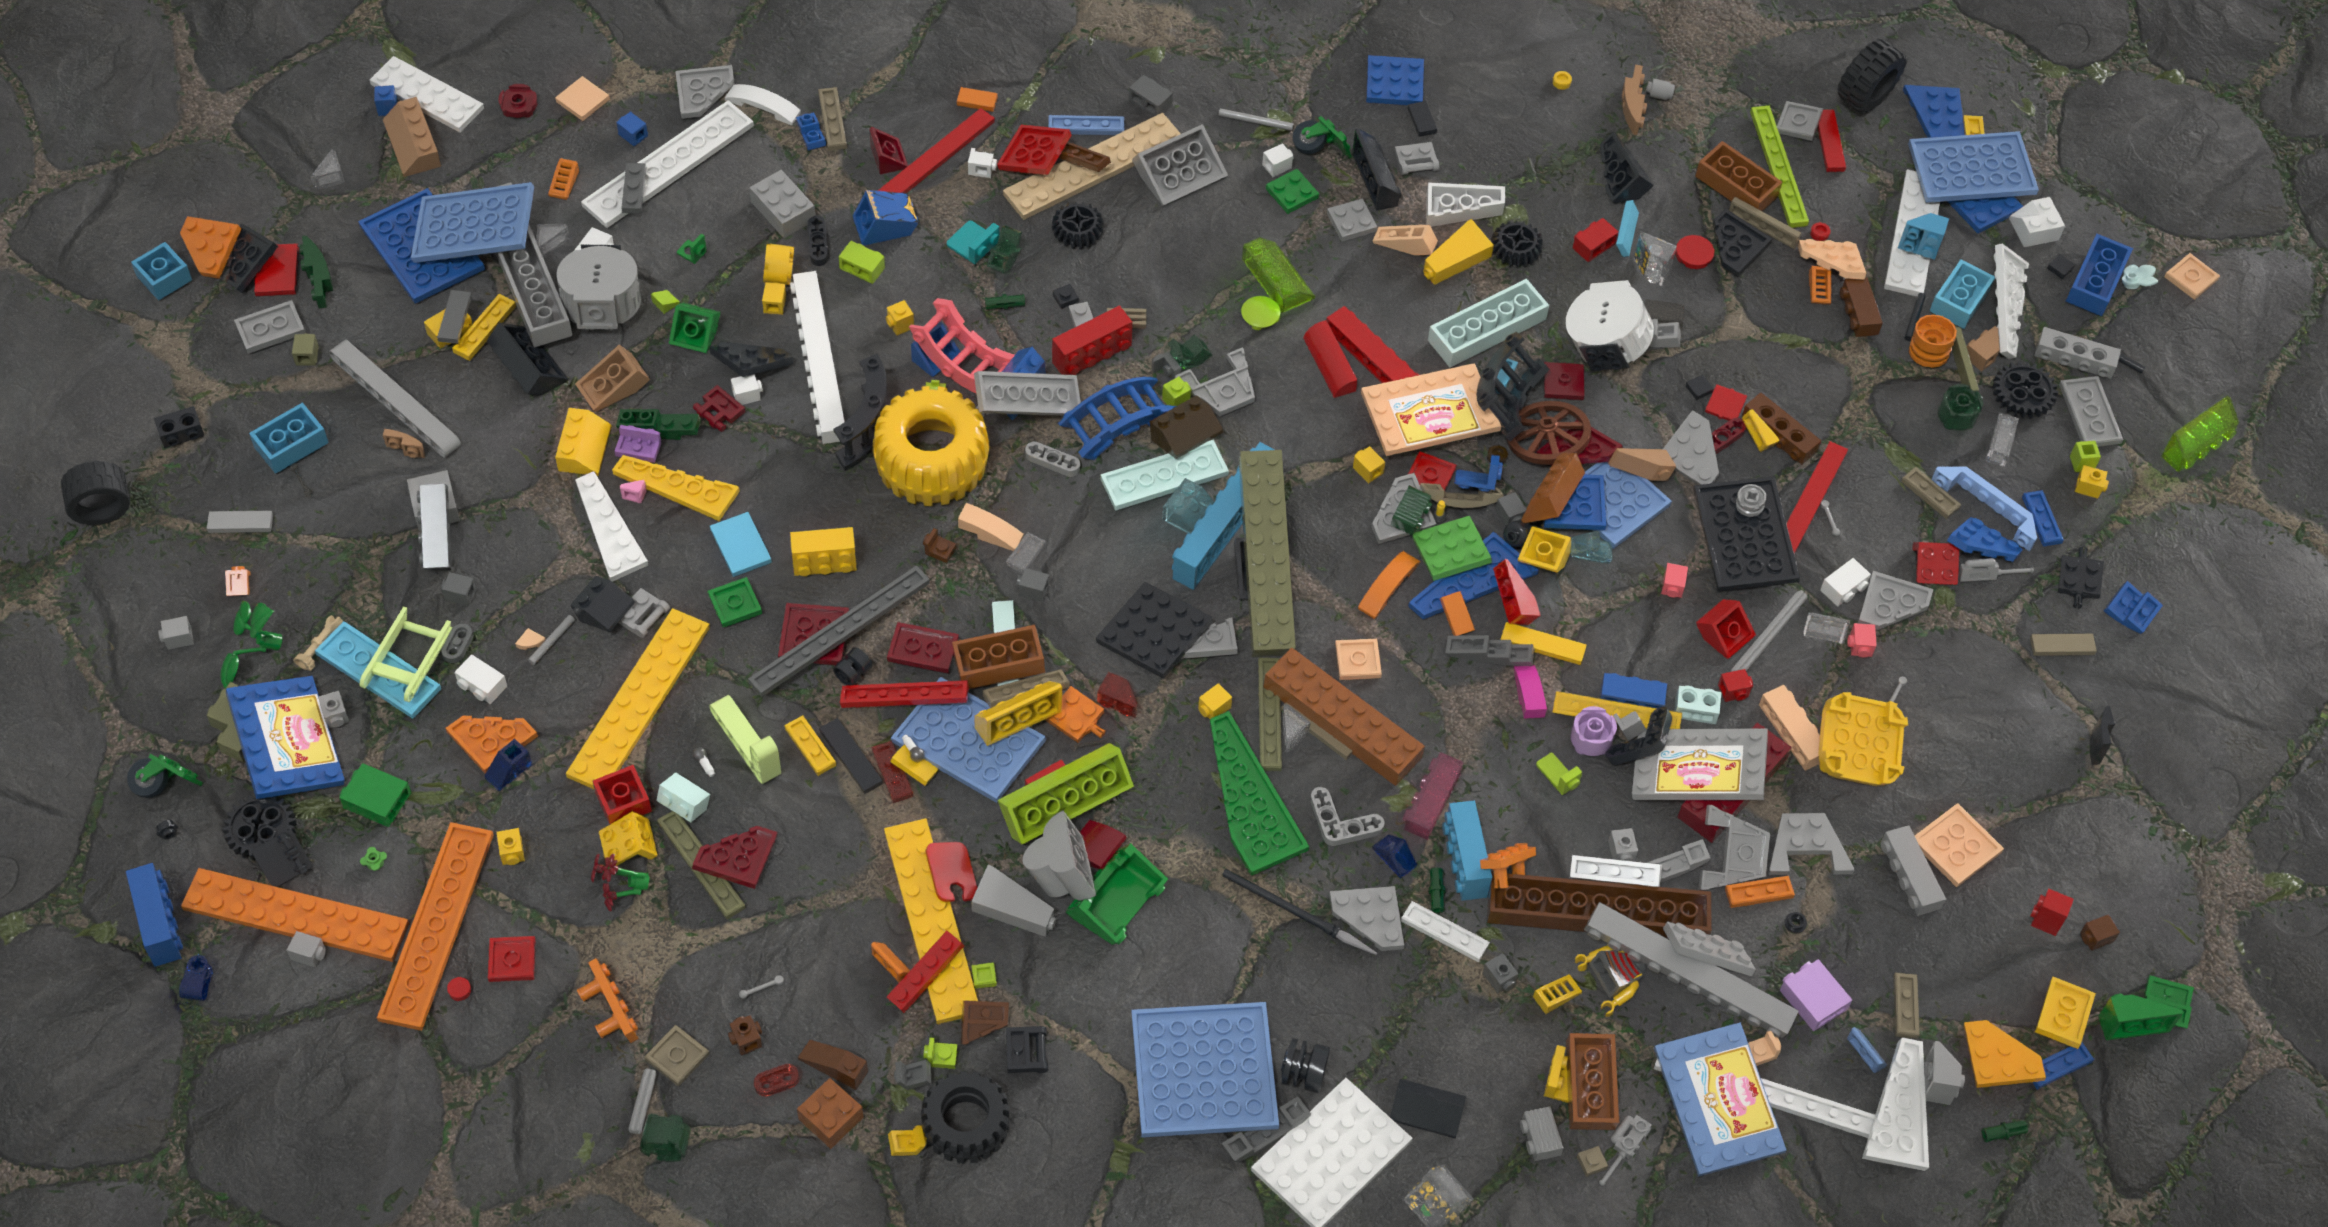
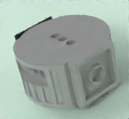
[557,244,641,330]

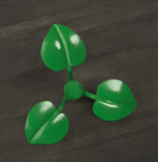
[221,601,282,688]

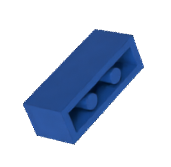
[1600,673,1667,708]

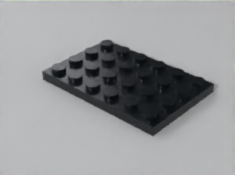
[1694,476,1800,591]

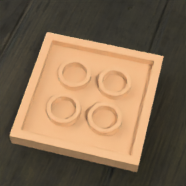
[1915,803,2004,887]

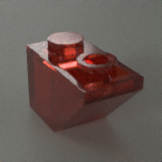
[1097,672,1138,718]

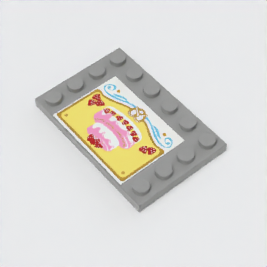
[1632,729,1768,800]

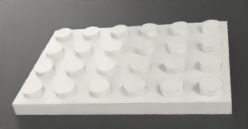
[1251,1078,1413,1227]

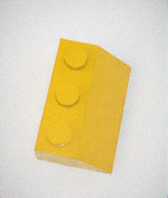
[555,408,612,476]

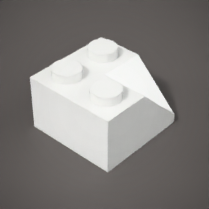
[2009,197,2065,247]

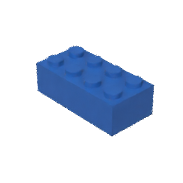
[2066,234,2133,316]
[126,863,183,967]

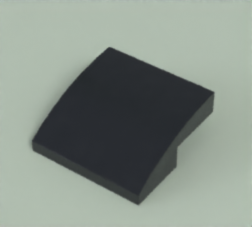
[2089,706,2115,765]

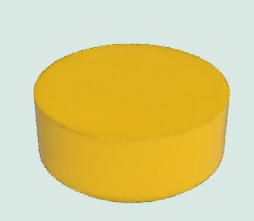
[1553,71,1572,90]

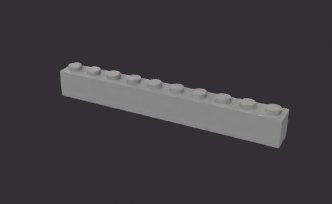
[1584,902,1799,1038]

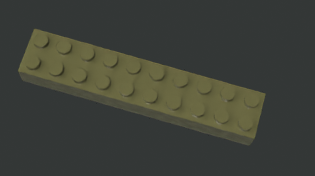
[1239,450,1296,657]

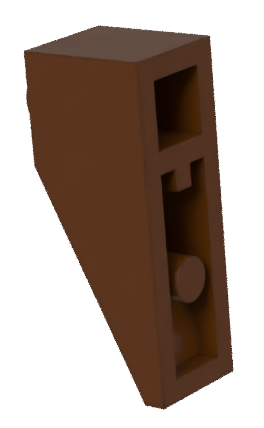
[798,1040,868,1090]

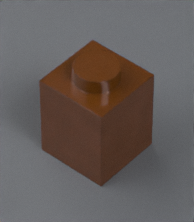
[2080,914,2120,951]

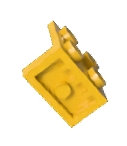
[599,811,658,865]
[1544,1045,1568,1103]

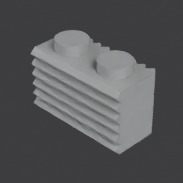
[1520,1106,1564,1161]

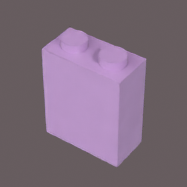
[1780,959,1852,1031]

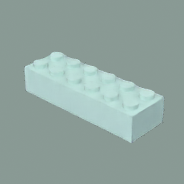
[1428,279,1549,368]

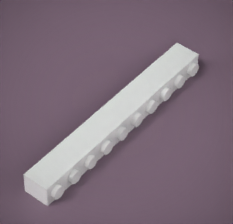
[790,271,844,444]

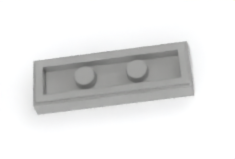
[207,511,273,533]

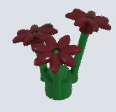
[591,854,649,911]

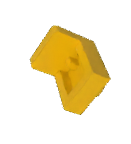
[888,1125,926,1156]

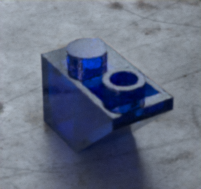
[484,738,532,791]

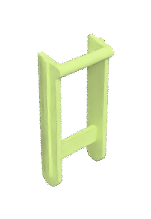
[360,607,452,702]

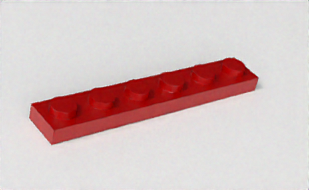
[840,680,969,708]

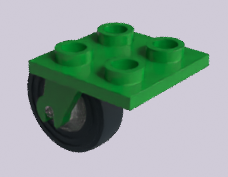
[1292,116,1352,159]
[127,754,203,798]

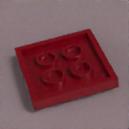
[778,603,849,665]

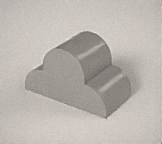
[1023,811,1096,900]

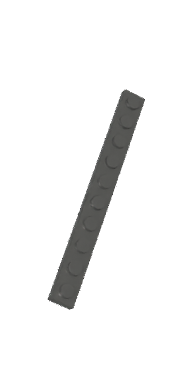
[748,566,930,697]

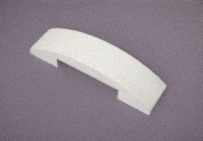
[725,84,801,125]

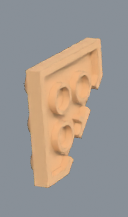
[1798,239,1866,279]

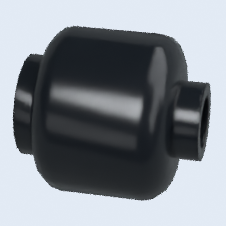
[1503,520,1531,548]

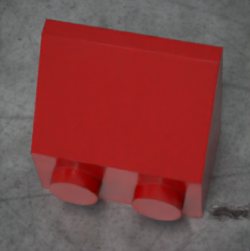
[1696,599,1756,659]

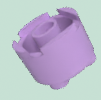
[1571,706,1617,756]

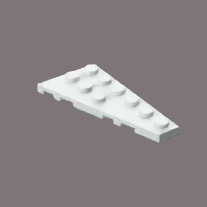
[1994,244,2029,359]
[1862,1038,1929,1171]

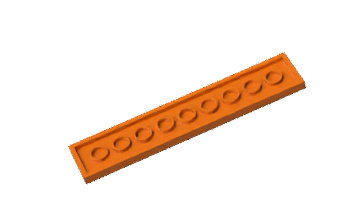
[377,822,494,1031]
[181,868,409,962]

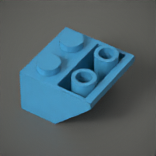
[1898,213,1949,260]

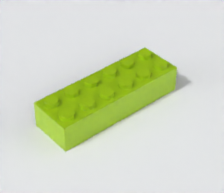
[997,743,1134,844]

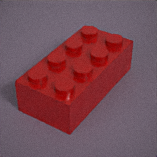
[1052,305,1133,375]

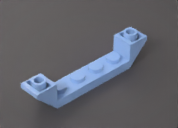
[1931,467,2037,551]

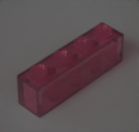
[1403,752,1464,840]

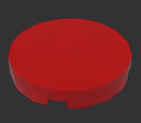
[1675,235,1714,269]

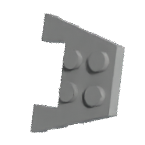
[1174,347,1255,417]
[1698,805,1770,890]
[1768,813,1854,875]

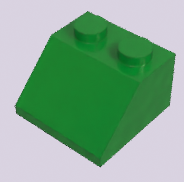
[669,303,720,353]

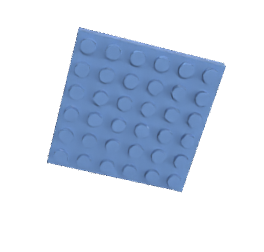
[1131,1002,1279,1137]

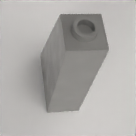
[972,865,1057,937]

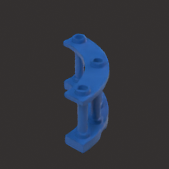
[1058,376,1176,460]

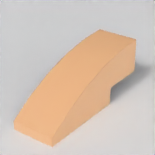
[958,503,1023,552]

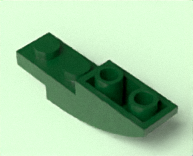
[299,236,333,309]
[616,409,701,440]

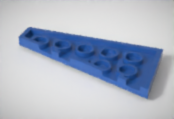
[1903,85,1965,138]
[1408,532,1539,619]

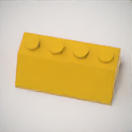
[974,681,1062,746]

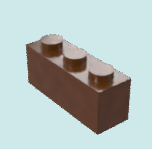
[1840,277,1883,337]

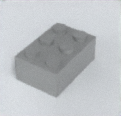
[749,170,815,238]

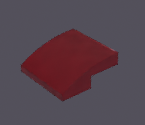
[1080,820,1127,869]

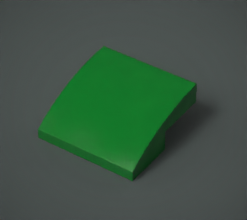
[2144,975,2194,1029]

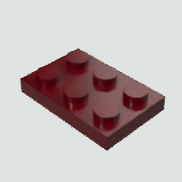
[887,622,959,674]

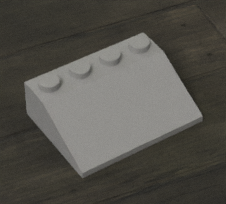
[1132,124,1228,206]

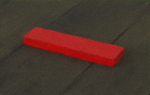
[1817,110,1846,172]

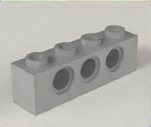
[2034,327,2121,379]

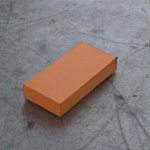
[957,87,998,112]
[1440,591,1475,636]

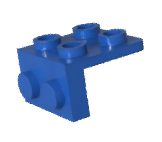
[1454,455,1503,492]

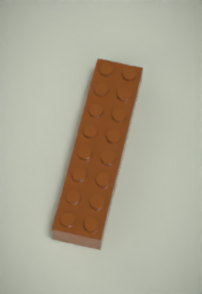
[1263,648,1425,786]

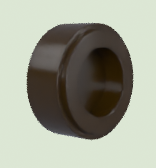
[1487,445,1508,464]

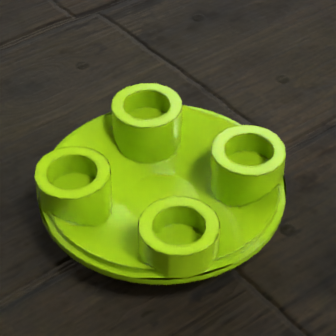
[1241,296,1280,330]

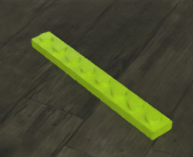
[1750,105,1809,228]

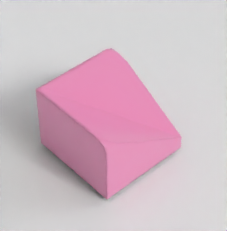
[620,480,647,503]

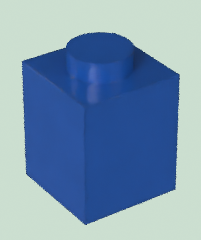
[374,85,398,116]
[616,111,648,146]

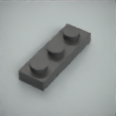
[621,163,646,213]

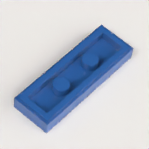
[2022,490,2064,547]
[2032,1042,2094,1090]

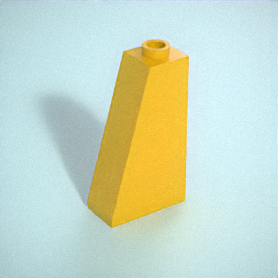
[1423,219,1494,285]

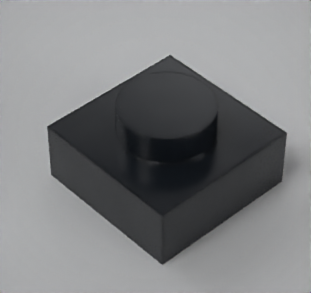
[1052,284,1079,309]

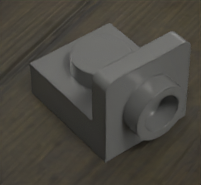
[1152,351,1181,380]

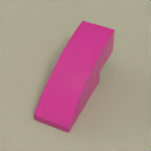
[1513,665,1547,719]

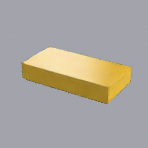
[890,745,938,786]

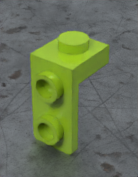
[1536,753,1582,795]

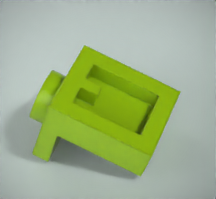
[924,1038,957,1069]

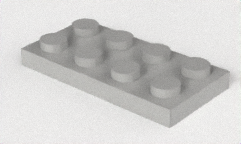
[1663,922,1756,976]

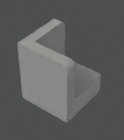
[1613,711,1646,741]

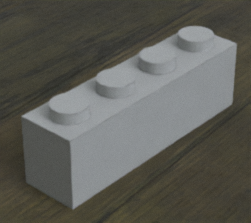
[1881,825,1946,916]

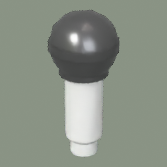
[902,735,925,762]
[692,747,715,777]

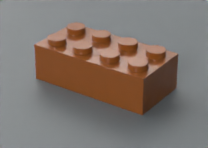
[1695,141,1783,211]
[952,625,1045,689]
[1566,1033,1619,1130]

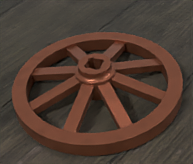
[1506,401,1591,464]

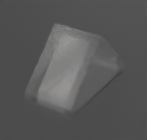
[311,149,345,190]
[536,224,570,258]
[1282,704,1311,752]

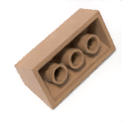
[383,97,441,177]

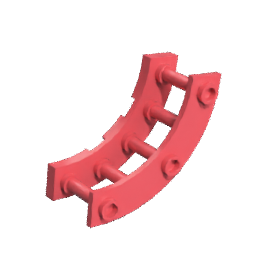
[909,298,1015,394]

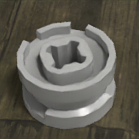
[1736,484,1766,517]

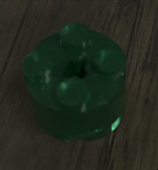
[1938,384,1983,430]
[639,1114,691,1162]

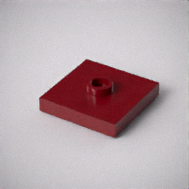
[1544,362,1584,400]

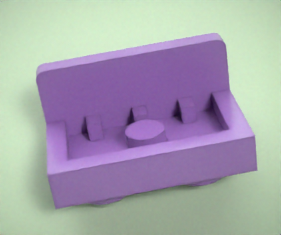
[615,425,661,463]

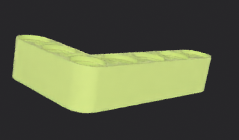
[709,695,781,784]

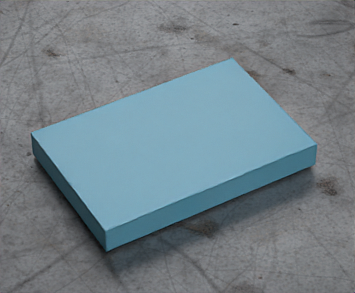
[710,512,772,577]

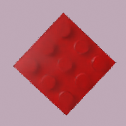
[997,125,1072,175]

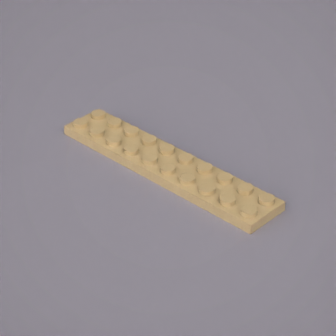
[1003,113,1181,220]

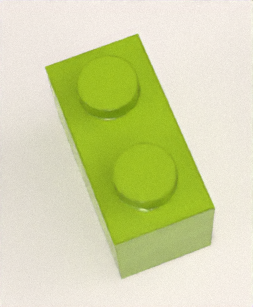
[839,241,885,284]

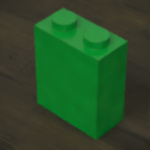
[340,763,411,827]

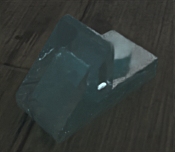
[1571,531,1612,564]

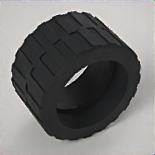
[61,461,130,525]

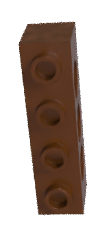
[1742,392,1822,465]

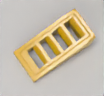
[1742,409,1780,452]
[1533,974,1582,1014]

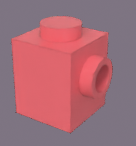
[1847,623,1876,658]

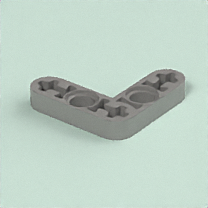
[1310,787,1385,846]

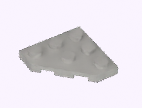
[676,65,734,119]
[1662,410,1719,485]
[1371,473,1436,544]
[1858,571,1933,630]
[1329,886,1404,951]

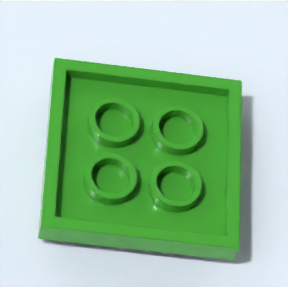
[1412,516,1492,581]

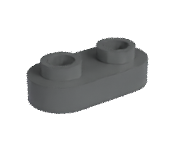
[442,624,473,663]

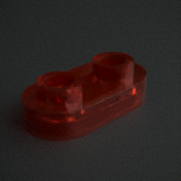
[754,1064,799,1096]

